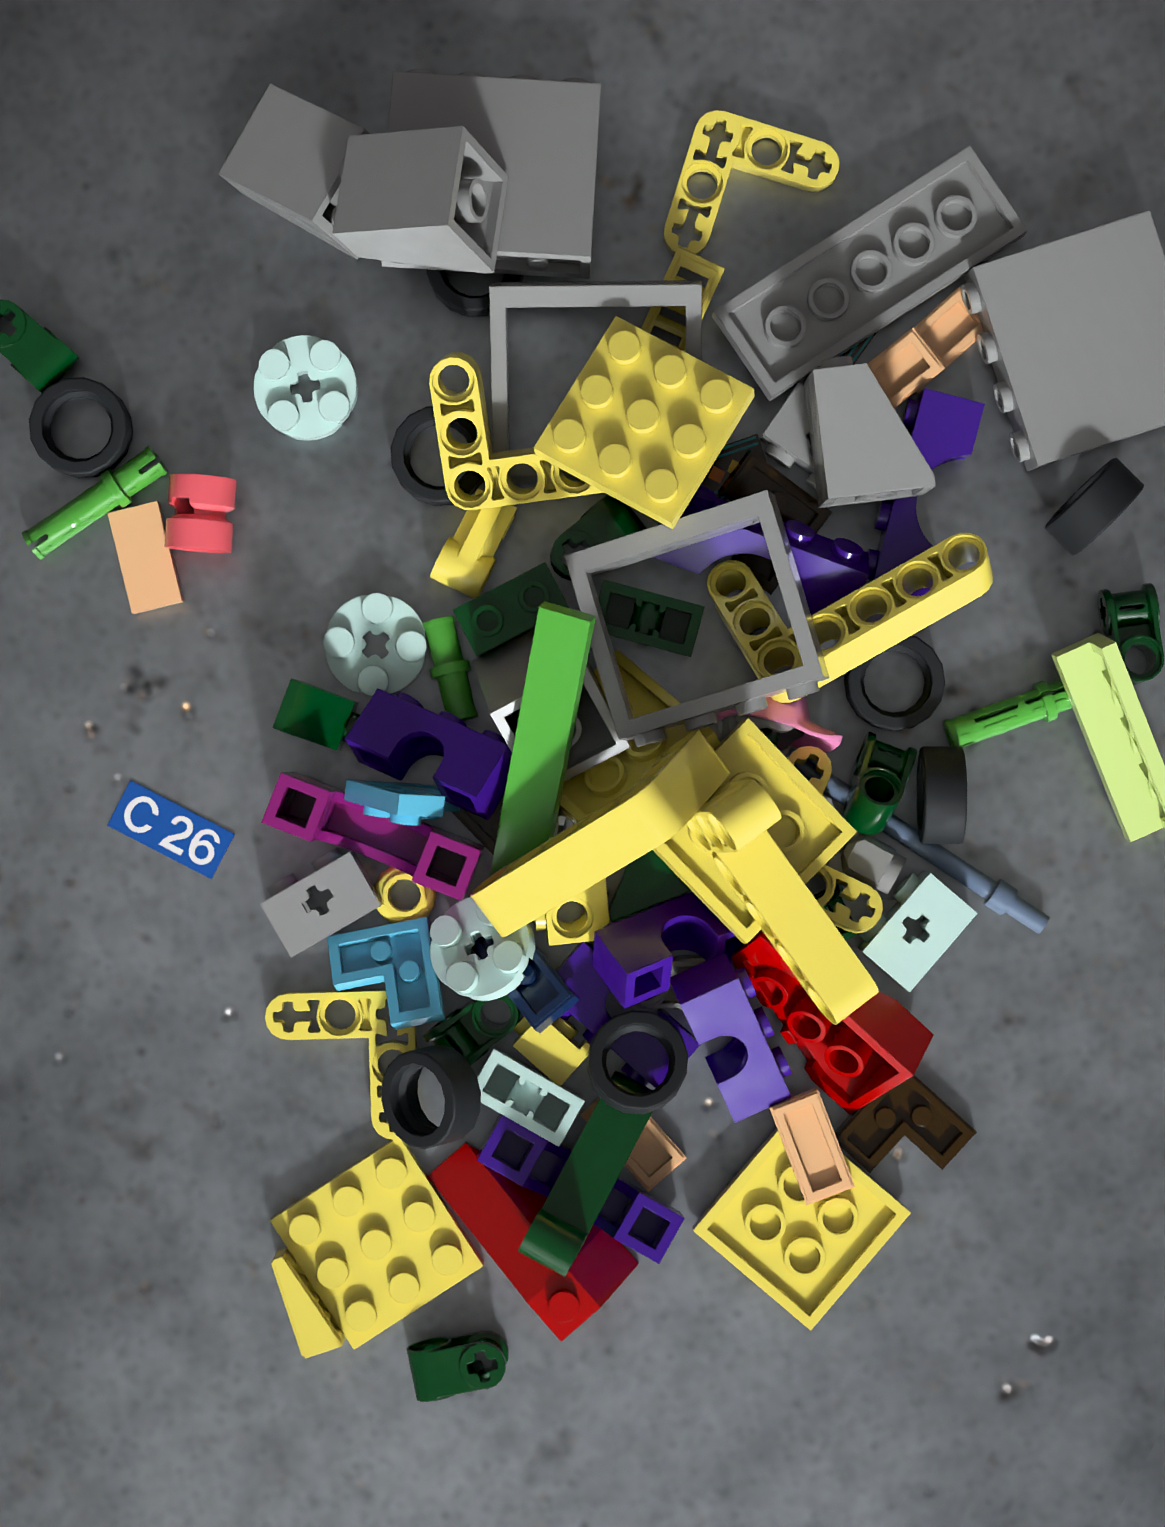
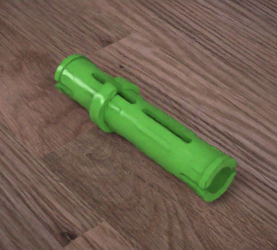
[22,445,168,560]
[943,680,1072,747]

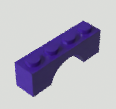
[867,388,985,596]
[653,485,869,615]
[476,1114,685,1264]

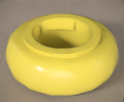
[374,866,437,924]

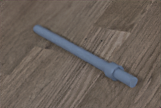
[785,748,1050,934]

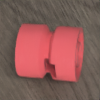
[164,474,237,553]

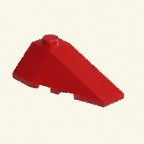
[731,932,934,1115]
[427,1141,639,1342]

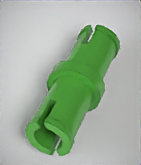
[422,616,478,721]

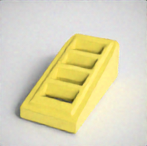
[641,247,726,352]
[271,1248,345,1359]

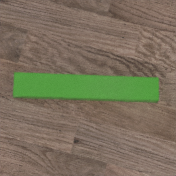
[490,601,596,876]

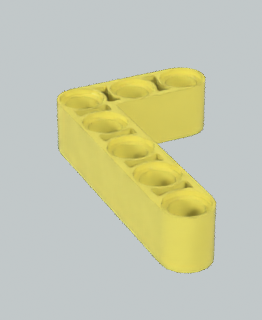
[429,352,604,510]
[707,533,993,703]
[470,729,731,937]
[687,779,879,1025]

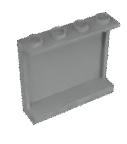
[381,69,601,279]
[961,210,1165,472]

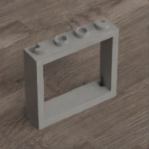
[489,280,702,485]
[564,490,830,747]

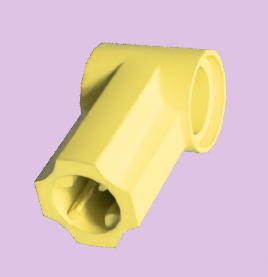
[430,488,518,599]

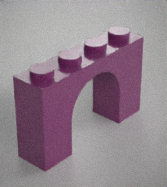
[261,771,485,901]

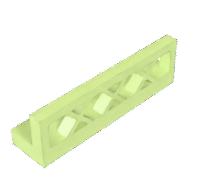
[1051,633,1165,842]

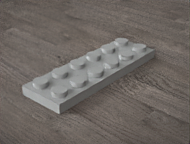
[712,146,1028,402]

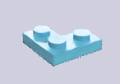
[344,779,460,826]
[327,917,445,1030]

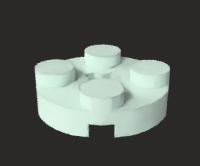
[253,335,358,441]
[323,593,428,696]
[430,897,535,1001]

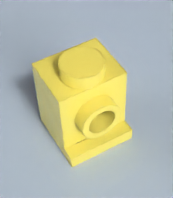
[513,1016,591,1086]

